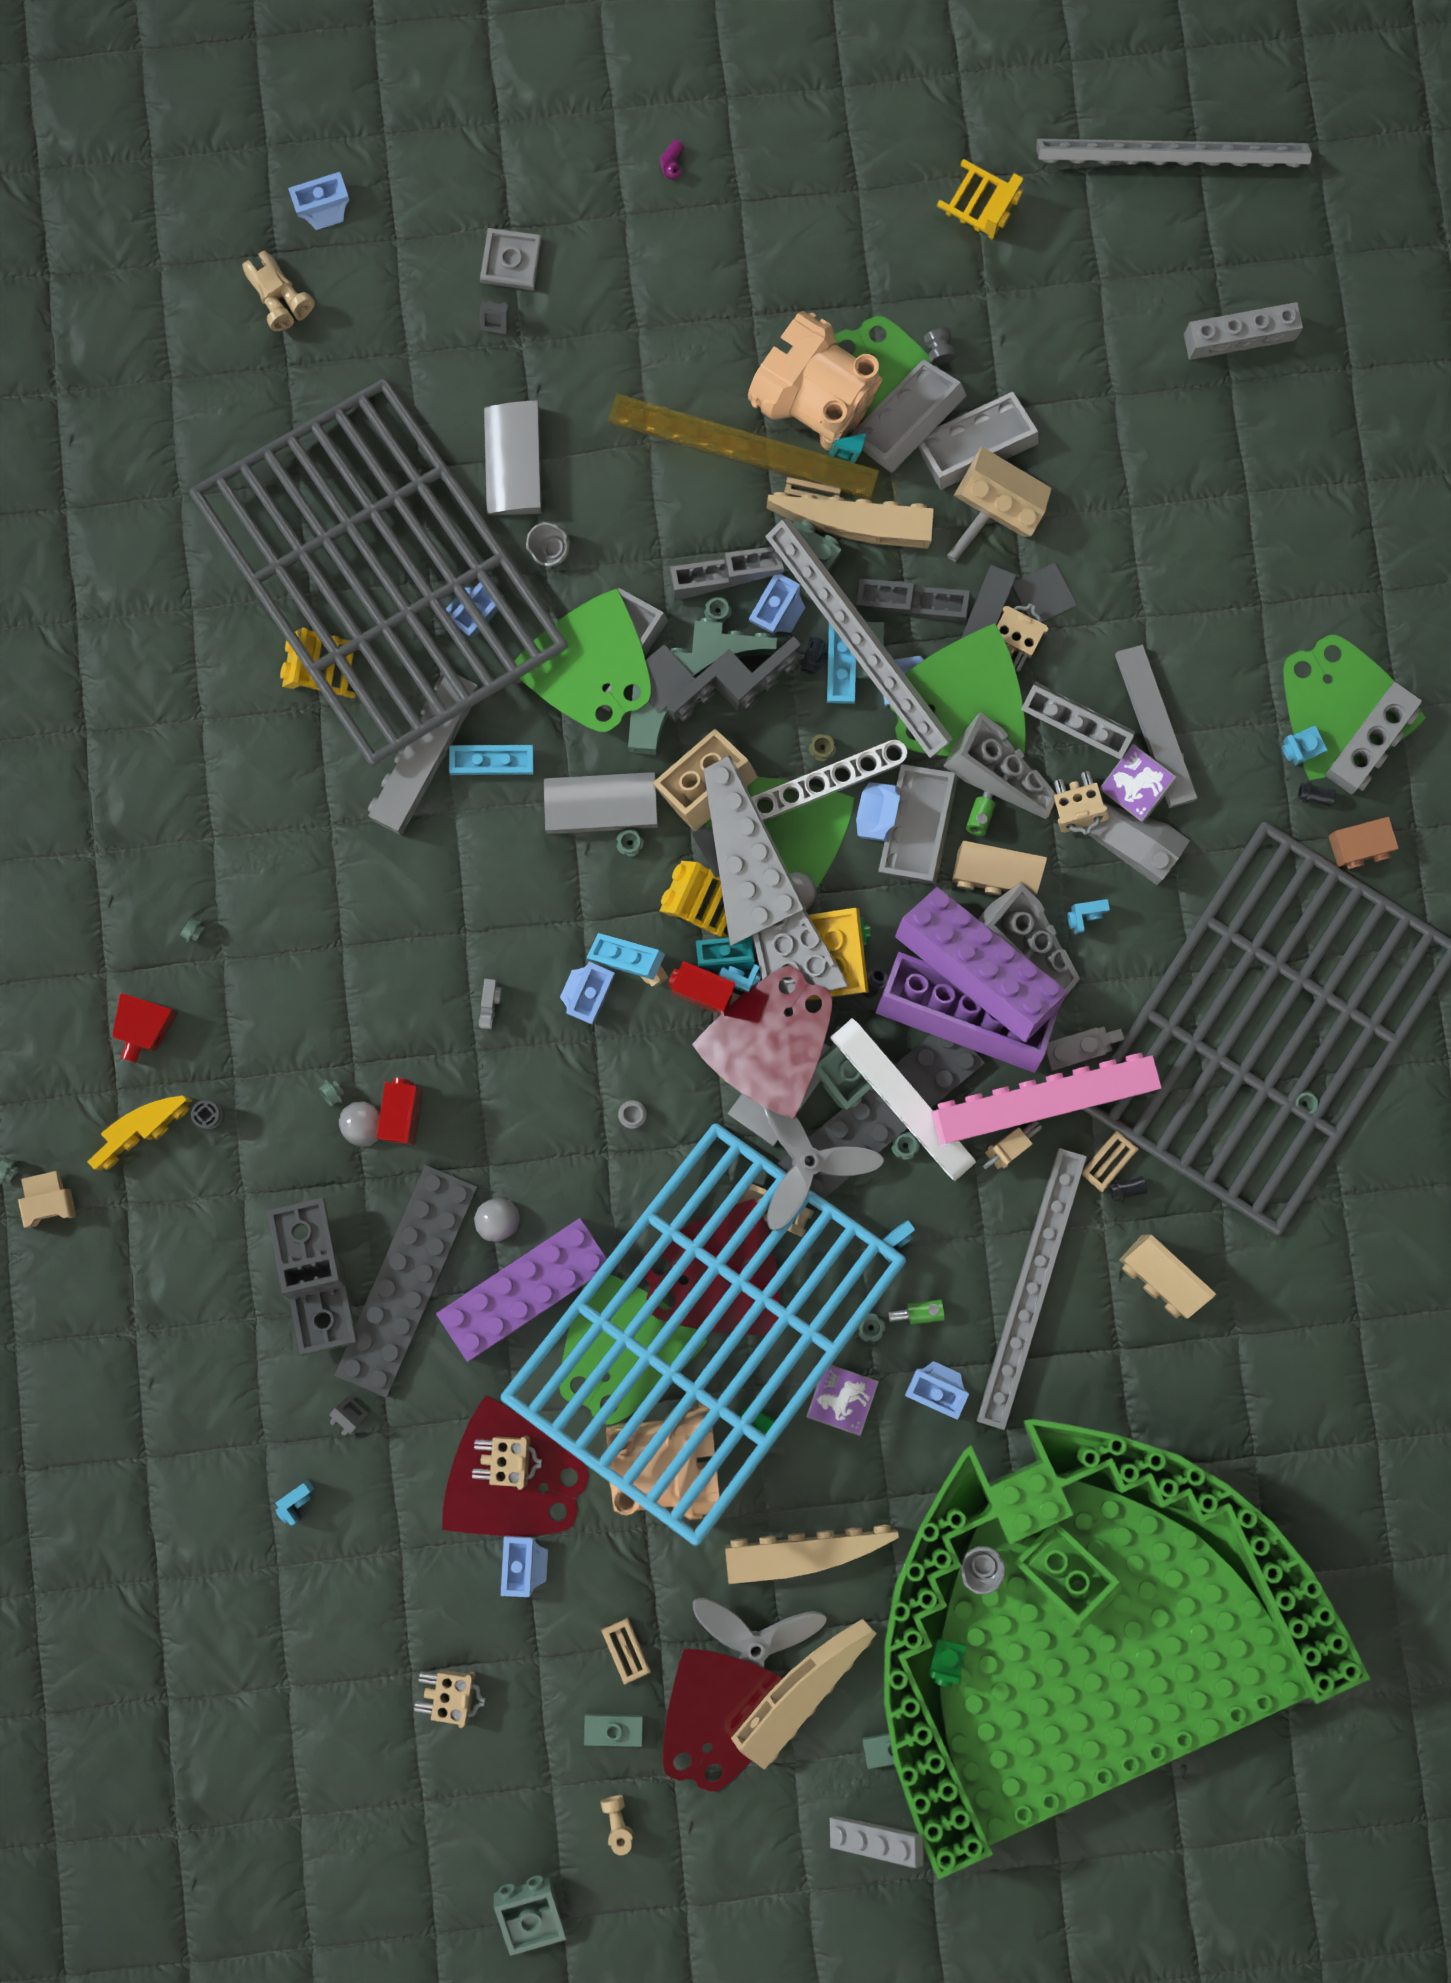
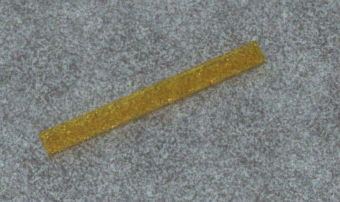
[608,394,879,500]

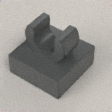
[479,300,508,334]
[329,1395,370,1435]

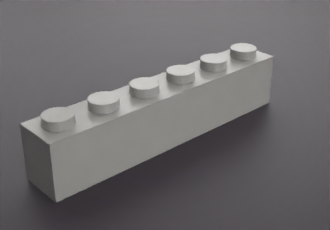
[368,675,479,836]

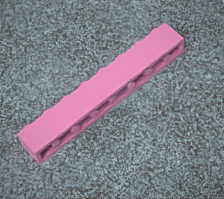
[931,1053,1161,1145]

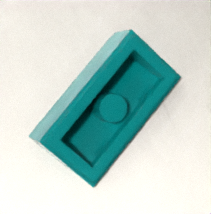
[827,434,866,467]
[696,936,754,973]

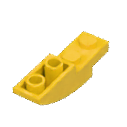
[87,1095,192,1171]

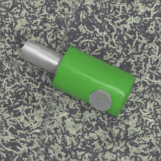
[966,791,995,836]
[888,1300,944,1325]

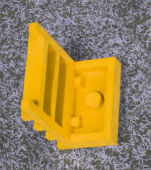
[937,159,1024,239]
[280,627,360,698]
[660,861,729,938]

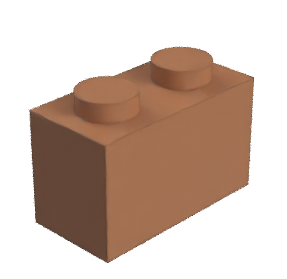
[1329,817,1399,870]

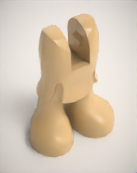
[242,250,315,331]

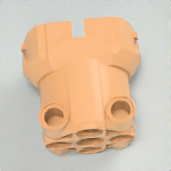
[748,311,883,451]
[606,1402,719,1520]

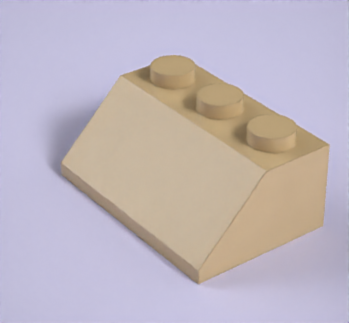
[954,447,1052,537]
[653,729,758,832]
[952,841,1047,896]
[1120,1235,1216,1319]

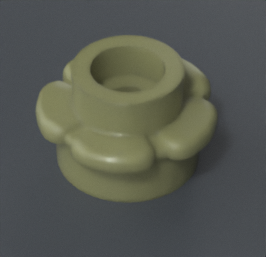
[809,734,836,761]

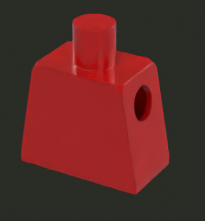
[113,993,177,1063]

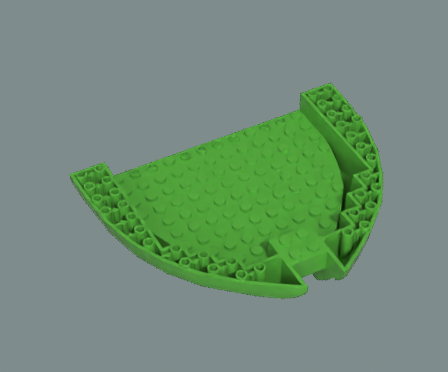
[884,1419,1370,1880]

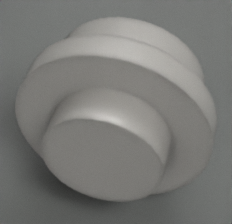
[618,1100,646,1129]

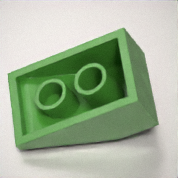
[1014,1523,1122,1633]

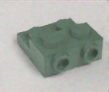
[781,521,842,600]
[814,1044,873,1110]
[494,1876,566,1956]

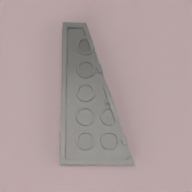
[704,756,806,946]
[753,909,850,998]

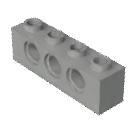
[1184,302,1303,360]
[1021,682,1135,760]
[1324,682,1422,795]

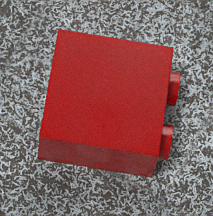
[668,961,736,1016]
[376,1078,423,1145]

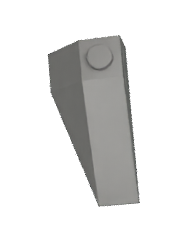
[944,712,1056,819]
[1083,803,1190,885]
[978,883,1080,996]

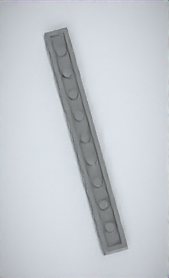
[1036,139,1312,167]
[765,517,953,758]
[976,1148,1086,1430]

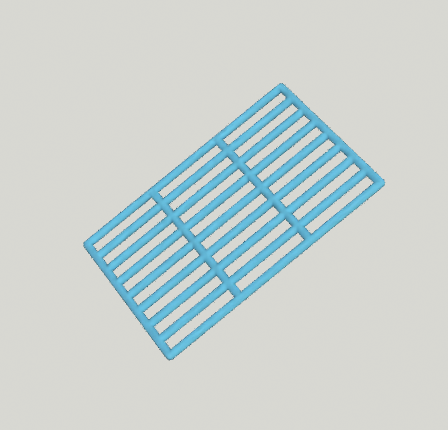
[501,1124,906,1546]

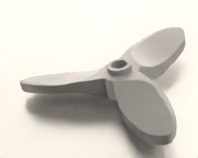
[764,1107,884,1230]
[693,1598,827,1668]

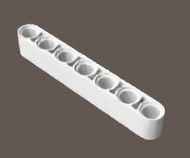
[751,740,907,822]
[830,1018,976,1181]

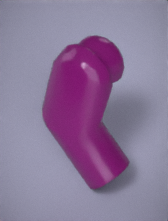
[660,139,685,180]

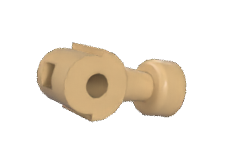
[600,1795,634,1855]

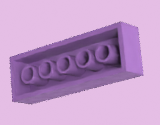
[895,887,1068,1042]
[876,952,1058,1073]
[436,1218,608,1362]

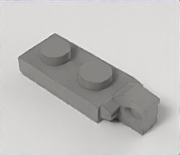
[1045,1027,1124,1071]

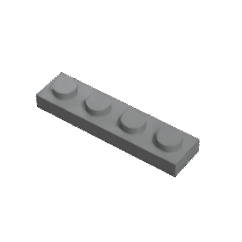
[830,1816,923,1868]

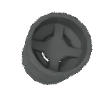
[923,328,957,365]
[191,1100,225,1130]

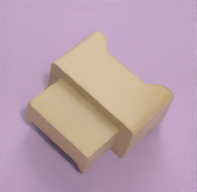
[18,1171,76,1228]

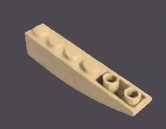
[767,492,933,549]
[725,1525,899,1584]
[731,1619,877,1770]

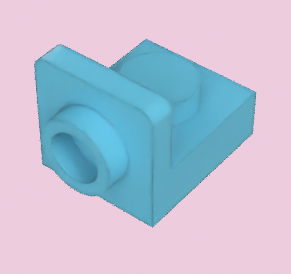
[1282,726,1327,766]
[1068,899,1110,935]
[719,964,762,993]
[881,1221,915,1263]
[275,1480,314,1526]

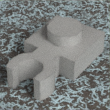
[479,979,502,1029]

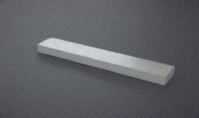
[1115,645,1197,808]

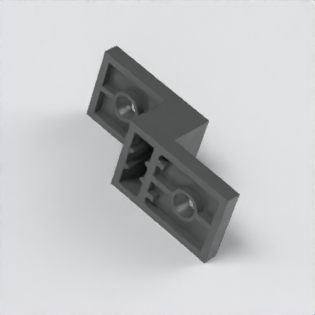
[666,636,801,724]
[267,1197,358,1356]

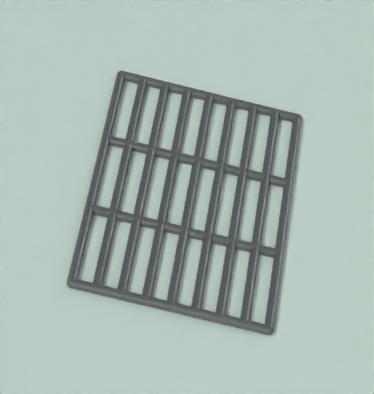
[190,378,568,765]
[1082,822,1451,1236]

